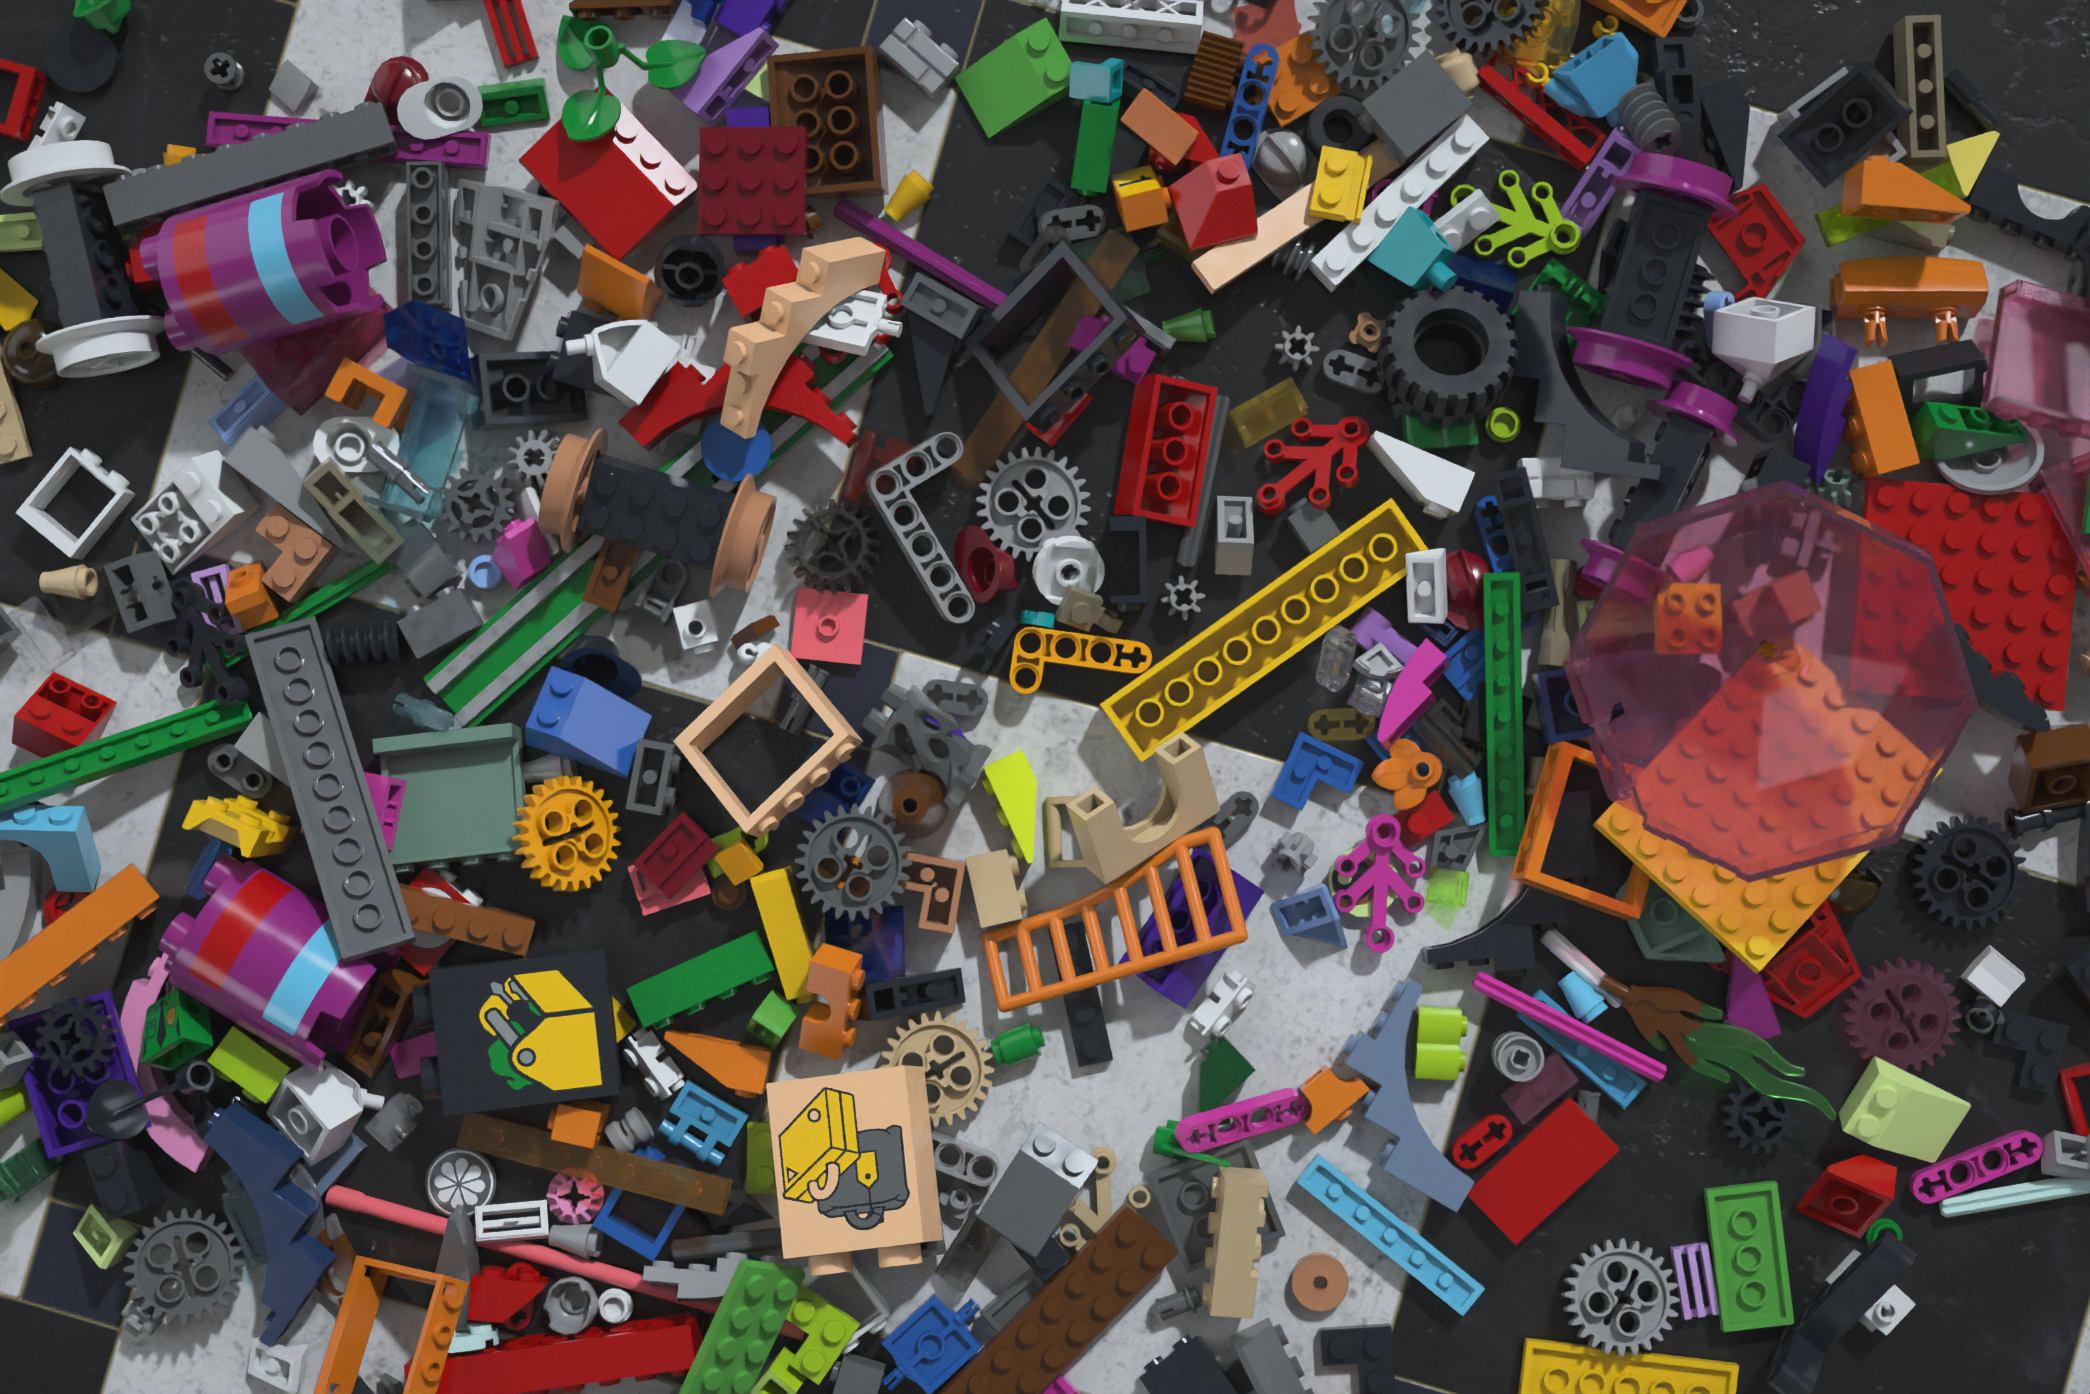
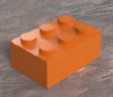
[1841,359,1920,481]

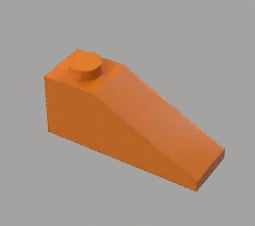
[664,1028,774,1098]

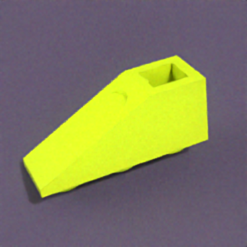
[980,749,1037,864]

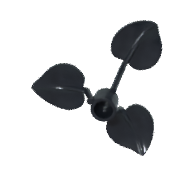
[85,1058,247,1145]

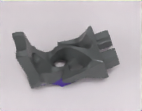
[861,682,992,811]

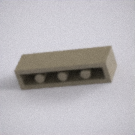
[1893,15,1947,166]

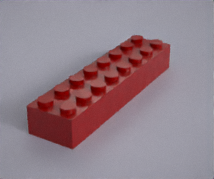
[404,1311,703,1394]

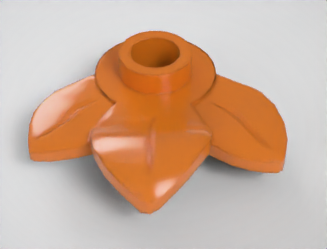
[1372,739,1443,810]

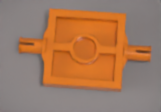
[1245,32,1349,129]

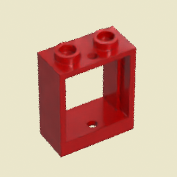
[0,58,48,144]

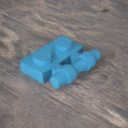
[658,1079,749,1167]

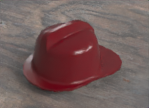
[364,56,429,126]
[954,525,1017,604]
[1446,550,1490,630]

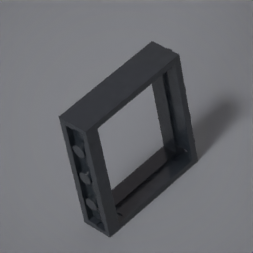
[965,240,1146,434]

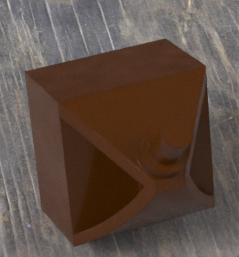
[2008,719,2090,814]

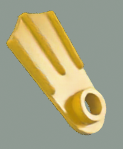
[0,268,39,331]

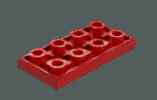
[1468,1096,1620,1245]

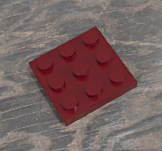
[698,127,808,236]

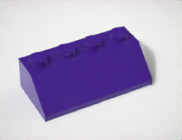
[1119,846,1265,1009]

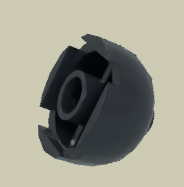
[654,234,726,308]

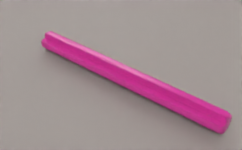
[1471,971,1667,1082]

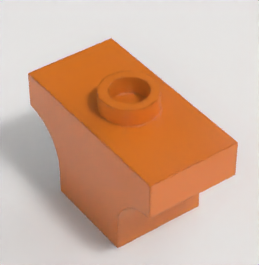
[225,559,279,630]
[1298,1064,1370,1135]

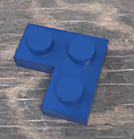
[1269,732,1364,811]

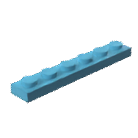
[1296,1153,1485,1316]

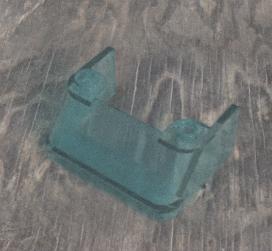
[362,363,479,523]

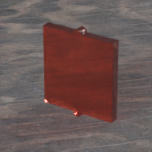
[1232,0,1302,61]

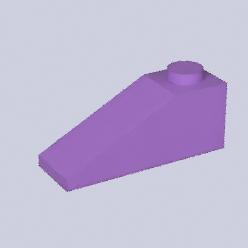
[670,27,780,127]
[1560,123,1642,239]

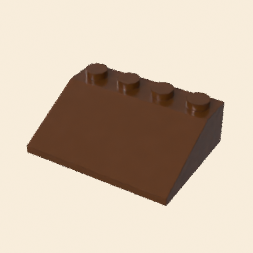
[767,45,889,198]

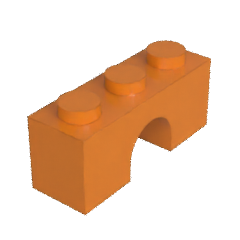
[799,943,865,1060]

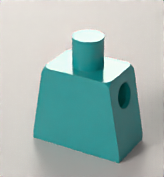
[1367,206,1457,292]

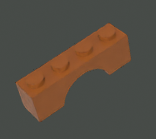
[398,883,536,956]

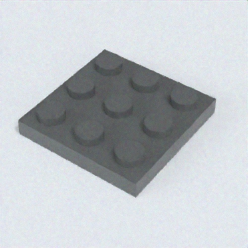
[1148,1137,1286,1273]

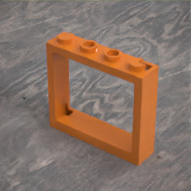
[1510,741,1652,919]
[314,1255,469,1394]

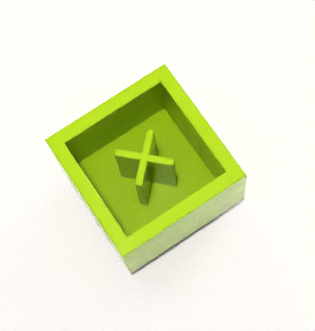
[207,1024,304,1104]

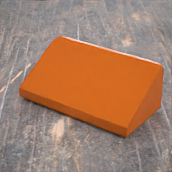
[1120,88,1200,166]

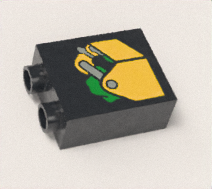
[412,947,622,1116]

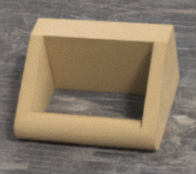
[1046,795,1086,868]

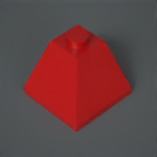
[1168,153,1258,252]
[1795,1154,1897,1238]

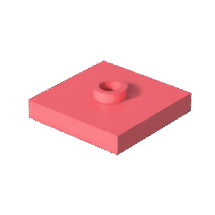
[791,587,869,665]

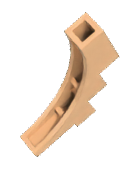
[720,237,886,439]

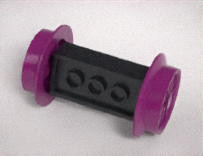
[1566,153,1739,391]

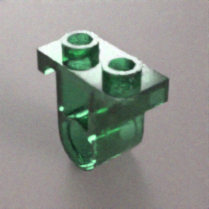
[0,1137,64,1209]

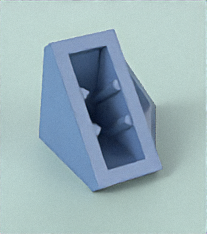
[1271,883,1348,948]

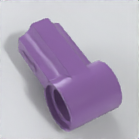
[1346,606,1418,667]

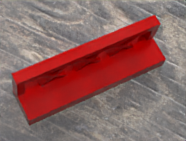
[1477,48,1608,171]

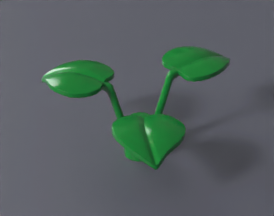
[558,15,706,142]

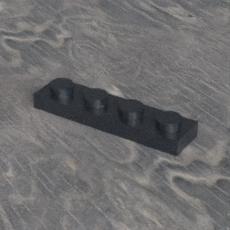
[1048,921,1113,1067]

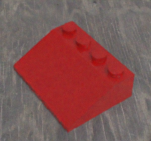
[519,87,699,262]

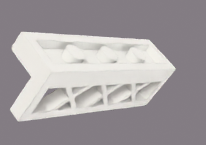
[1059,0,1204,54]

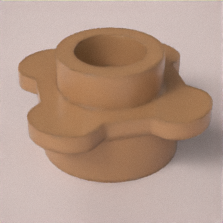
[1349,312,1386,353]

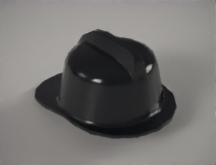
[560,634,642,699]

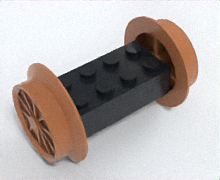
[538,428,777,598]

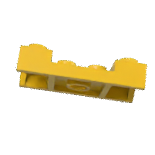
[182,795,298,858]

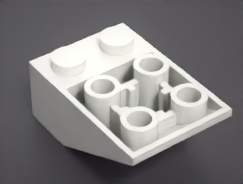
[131,450,260,575]

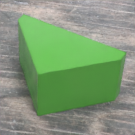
[746,989,802,1050]

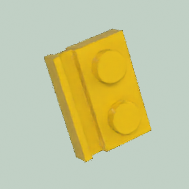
[1309,146,1373,225]

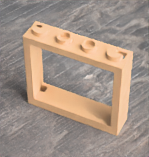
[673,644,863,839]

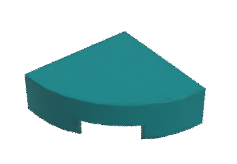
[1018,610,1055,629]

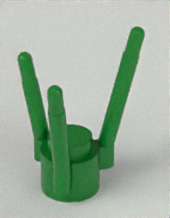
[1153,1118,1231,1168]

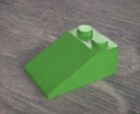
[954,18,1072,140]

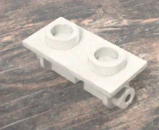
[28,101,86,150]
[1190,968,1256,1040]
[621,1028,685,1100]

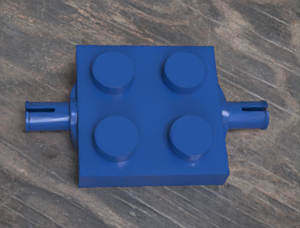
[881,1293,982,1394]

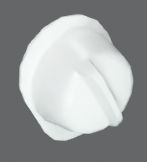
[397,75,483,140]
[313,416,400,473]

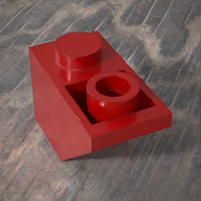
[467,1266,549,1323]

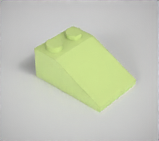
[1839,1056,1971,1163]

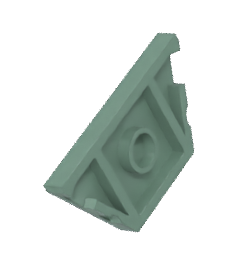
[1615,878,1726,963]

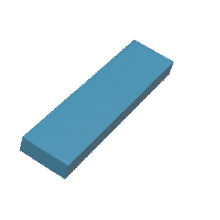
[1516,989,1647,1110]

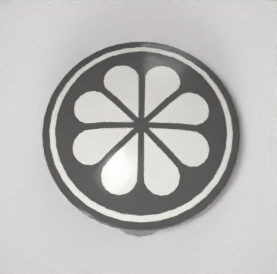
[425,1147,496,1217]

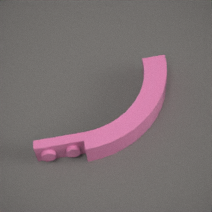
[120,953,214,1173]

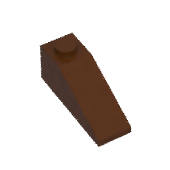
[344,961,430,1078]

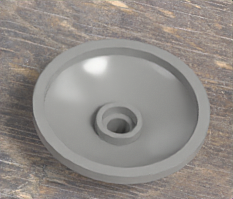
[1933,408,2044,495]

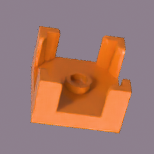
[324,357,423,436]

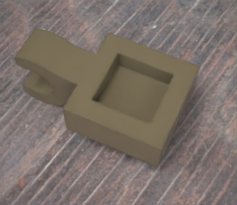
[1055,585,1123,634]

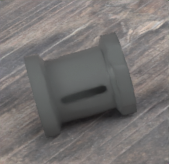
[204,52,245,92]

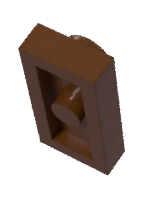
[582,538,641,613]

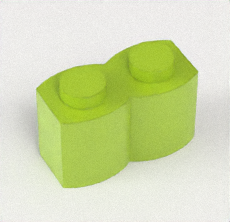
[1412,1004,1468,1081]

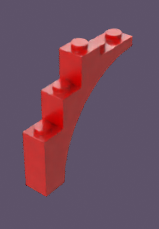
[618,352,859,452]

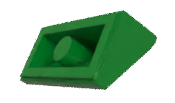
[477,78,551,128]

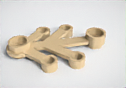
[1059,1146,1150,1251]

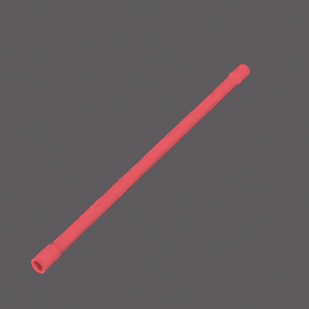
[325,1184,805,1341]

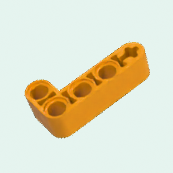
[1010,627,1152,695]

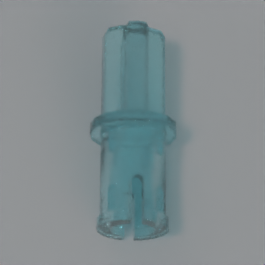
[393,693,455,732]

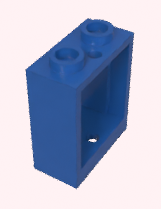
[592,1146,701,1262]

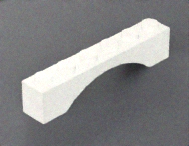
[1307,113,1490,293]

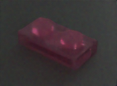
[1500,1051,1579,1125]

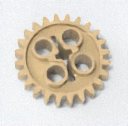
[879,1010,995,1127]

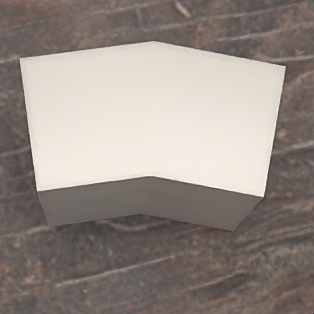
[1960,945,2026,1007]

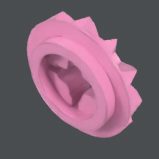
[546,1167,604,1225]

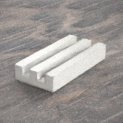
[475,1200,549,1244]

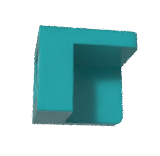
[1069,58,1124,103]

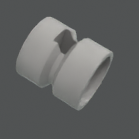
[1491,1031,1544,1082]

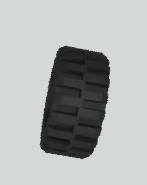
[1377,285,1518,427]

